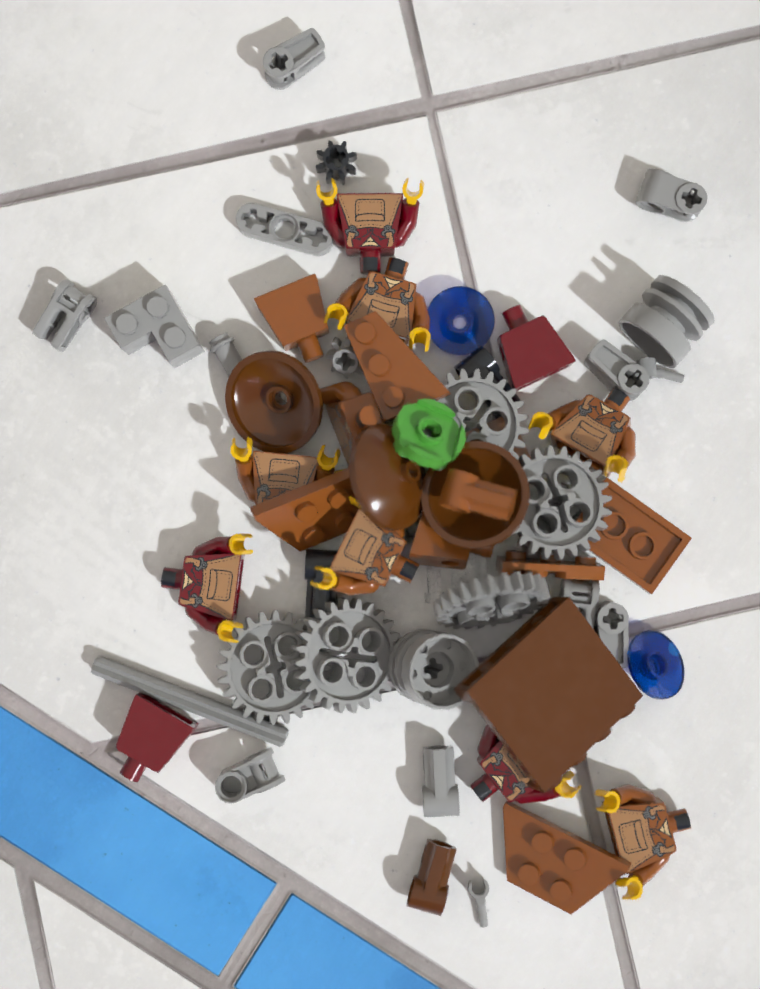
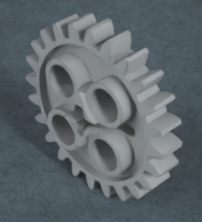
[423,368,529,460]
[511,445,612,561]
[433,571,550,630]
[291,598,400,713]
[216,610,331,725]

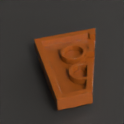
[343,311,451,423]
[496,550,605,581]

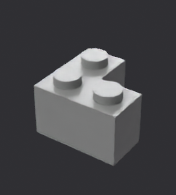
[104,284,205,368]

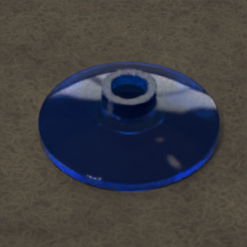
[428,286,495,355]
[627,630,685,700]

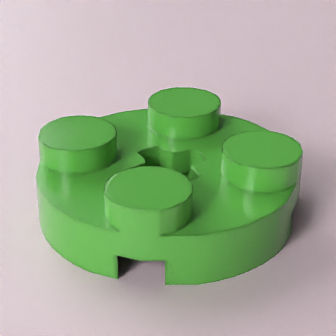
[392,399,466,470]

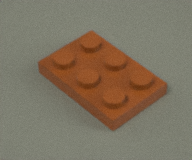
[565,477,692,594]

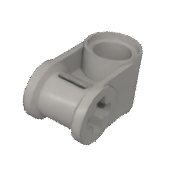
[636,169,707,222]
[215,747,286,804]

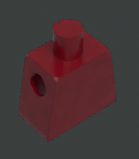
[497,305,575,391]
[116,693,198,782]

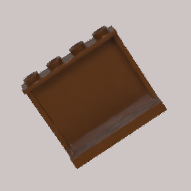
[453,597,643,793]

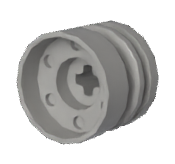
[618,275,715,368]
[388,629,479,710]

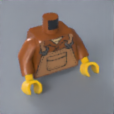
[323,257,431,352]
[320,381,384,473]
[528,388,636,482]
[230,437,341,505]
[310,497,420,595]
[595,784,691,900]

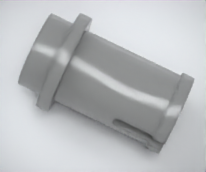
[209,332,242,378]

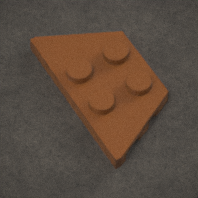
[250,468,359,552]
[503,801,632,915]

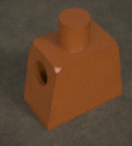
[254,273,329,363]
[409,511,494,570]

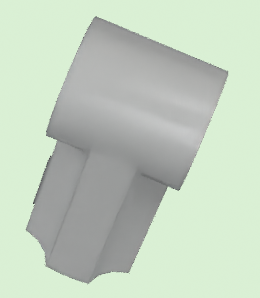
[422,745,459,817]

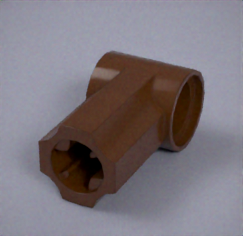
[406,839,457,916]

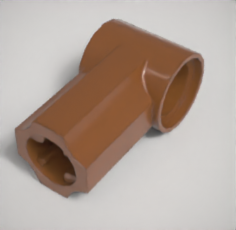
[438,469,517,522]

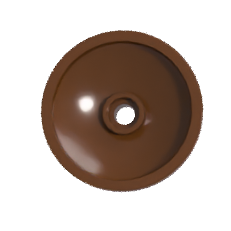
[225,350,323,454]
[349,423,426,531]
[421,441,530,549]

